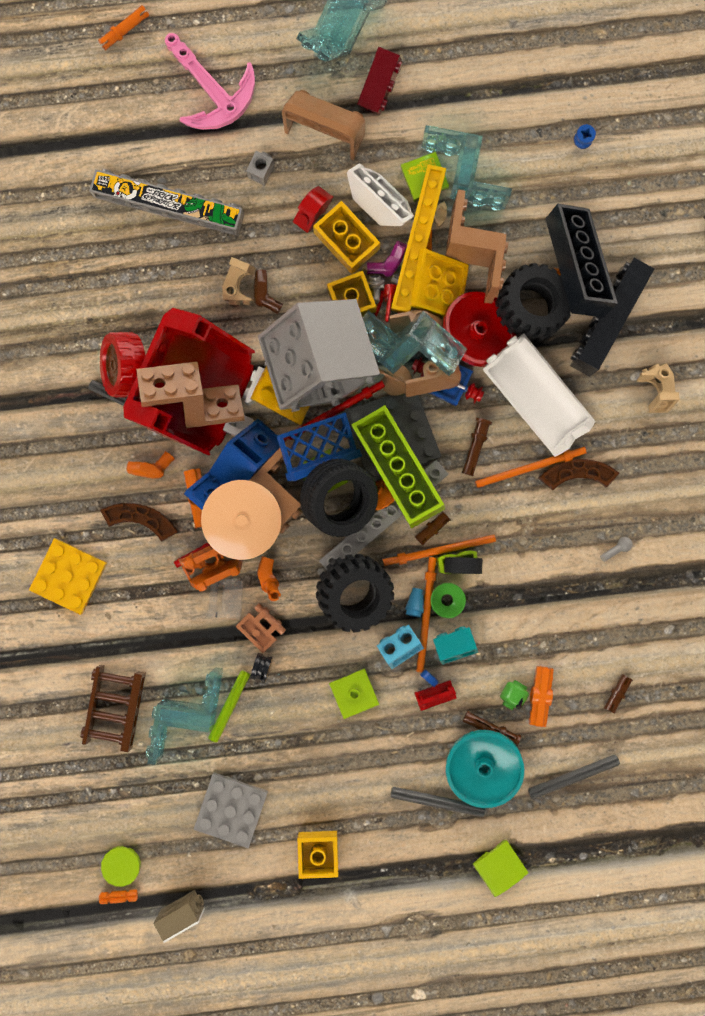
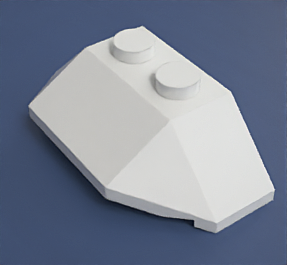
[347,163,414,226]

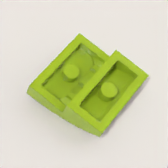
[473,840,528,897]

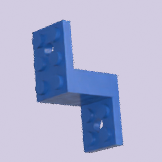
[184,419,285,510]

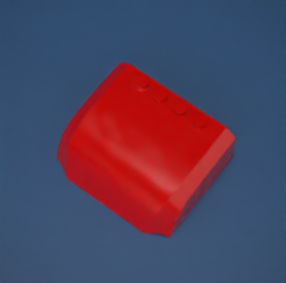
[123,308,255,456]

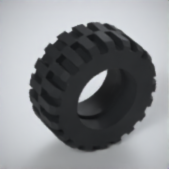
[495,263,571,342]
[316,554,395,633]

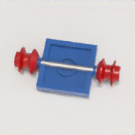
[411,357,484,406]

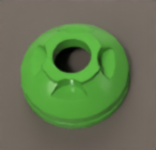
[430,583,466,618]

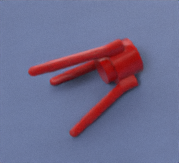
[374,284,400,322]

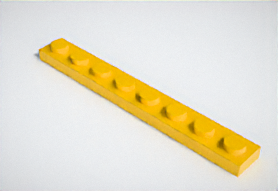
[391,164,446,313]

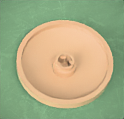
[201,480,281,560]

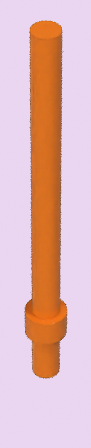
[475,447,587,488]
[382,535,496,566]
[416,557,437,672]

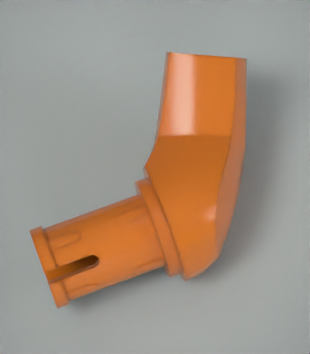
[126,451,175,479]
[257,556,281,601]

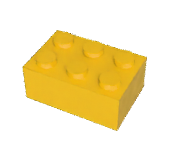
[313,201,380,274]

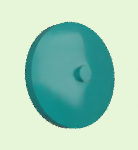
[446,730,525,808]

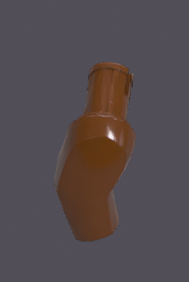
[254,269,283,315]

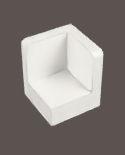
[223,415,254,436]

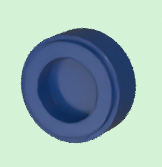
[420,669,439,687]

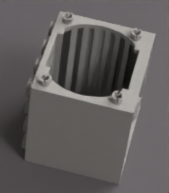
[258,299,380,412]

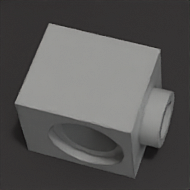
[246,151,274,186]

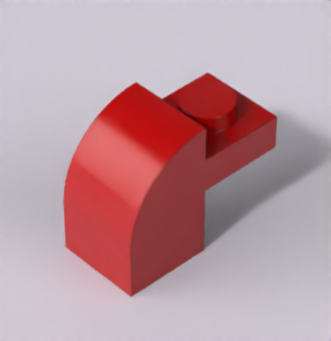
[293,186,333,233]

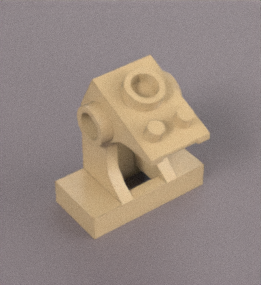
[222,257,256,305]
[637,363,680,413]

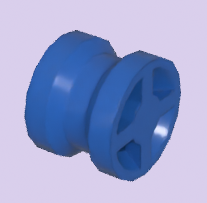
[574,124,596,149]

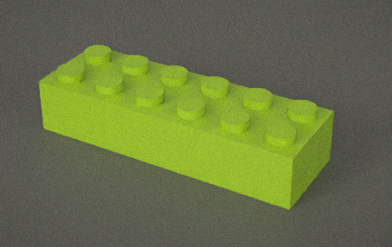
[351,405,445,529]

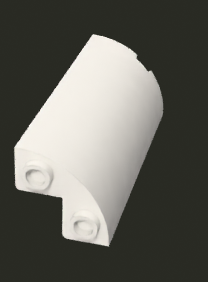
[483,333,596,457]

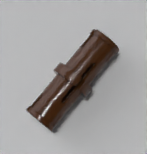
[415,511,451,546]
[604,674,633,714]

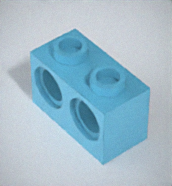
[376,625,424,669]

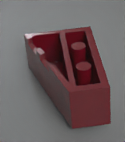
[357,46,403,115]

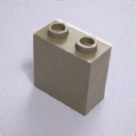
[153,890,205,943]

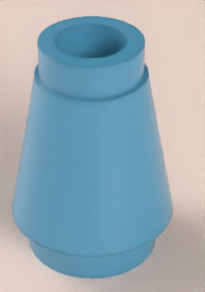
[405,588,424,617]

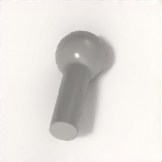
[600,537,633,562]

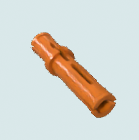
[98,5,149,50]

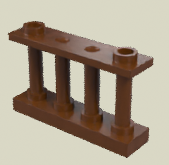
[80,665,146,752]

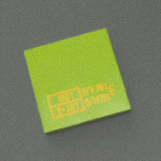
[400,152,449,201]

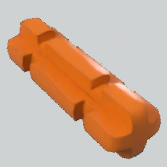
[99,889,138,905]

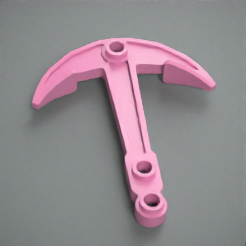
[165,33,255,130]

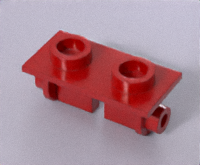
[414,680,457,711]

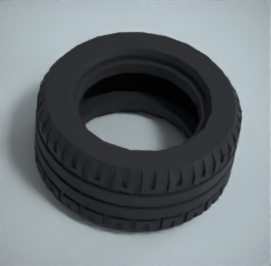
[300,458,378,537]

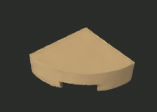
[433,201,447,228]

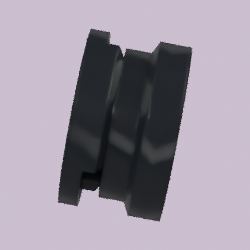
[250,653,273,683]

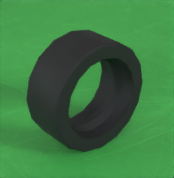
[444,557,483,574]

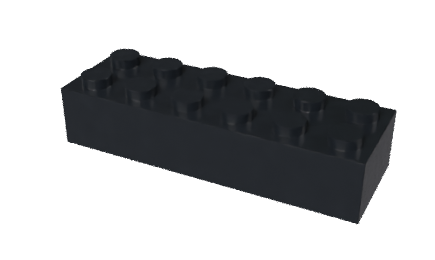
[545,203,618,317]
[570,257,655,377]

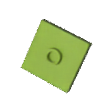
[329,668,379,719]

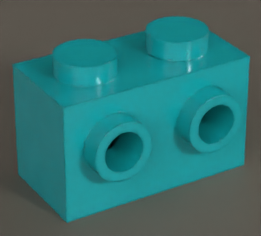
[433,626,479,665]

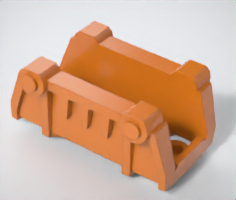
[179,546,243,592]

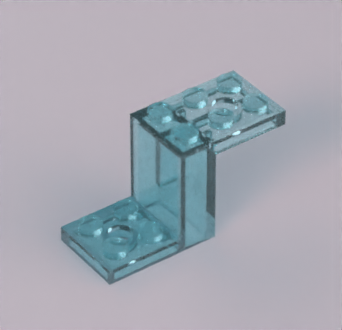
[296,0,387,61]
[422,125,512,210]
[362,310,467,376]
[145,668,223,765]

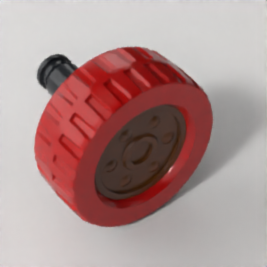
[100,332,146,398]

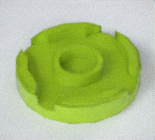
[101,846,141,887]

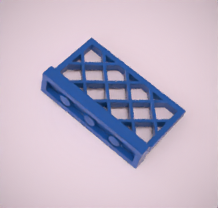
[276,412,362,481]

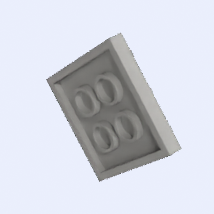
[193,772,268,848]

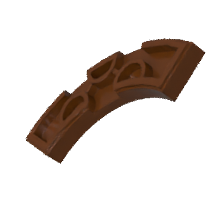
[538,459,619,491]
[100,503,179,542]

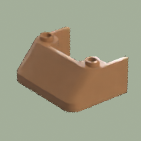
[282,90,366,161]
[389,309,461,397]

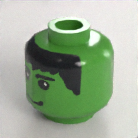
[500,680,529,710]

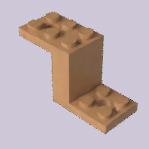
[445,189,509,304]
[136,362,245,428]
[249,439,303,543]

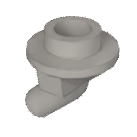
[367,275,385,303]

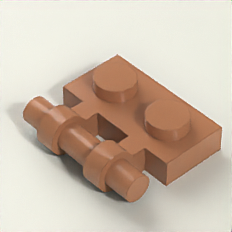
[236,603,286,653]

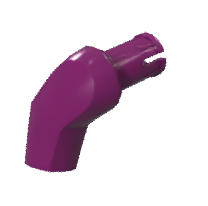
[367,241,407,277]

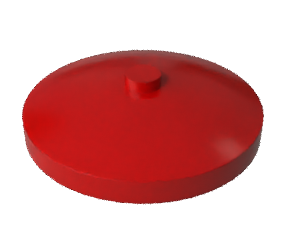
[443,292,516,367]

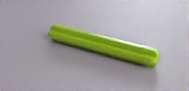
[208,670,250,743]

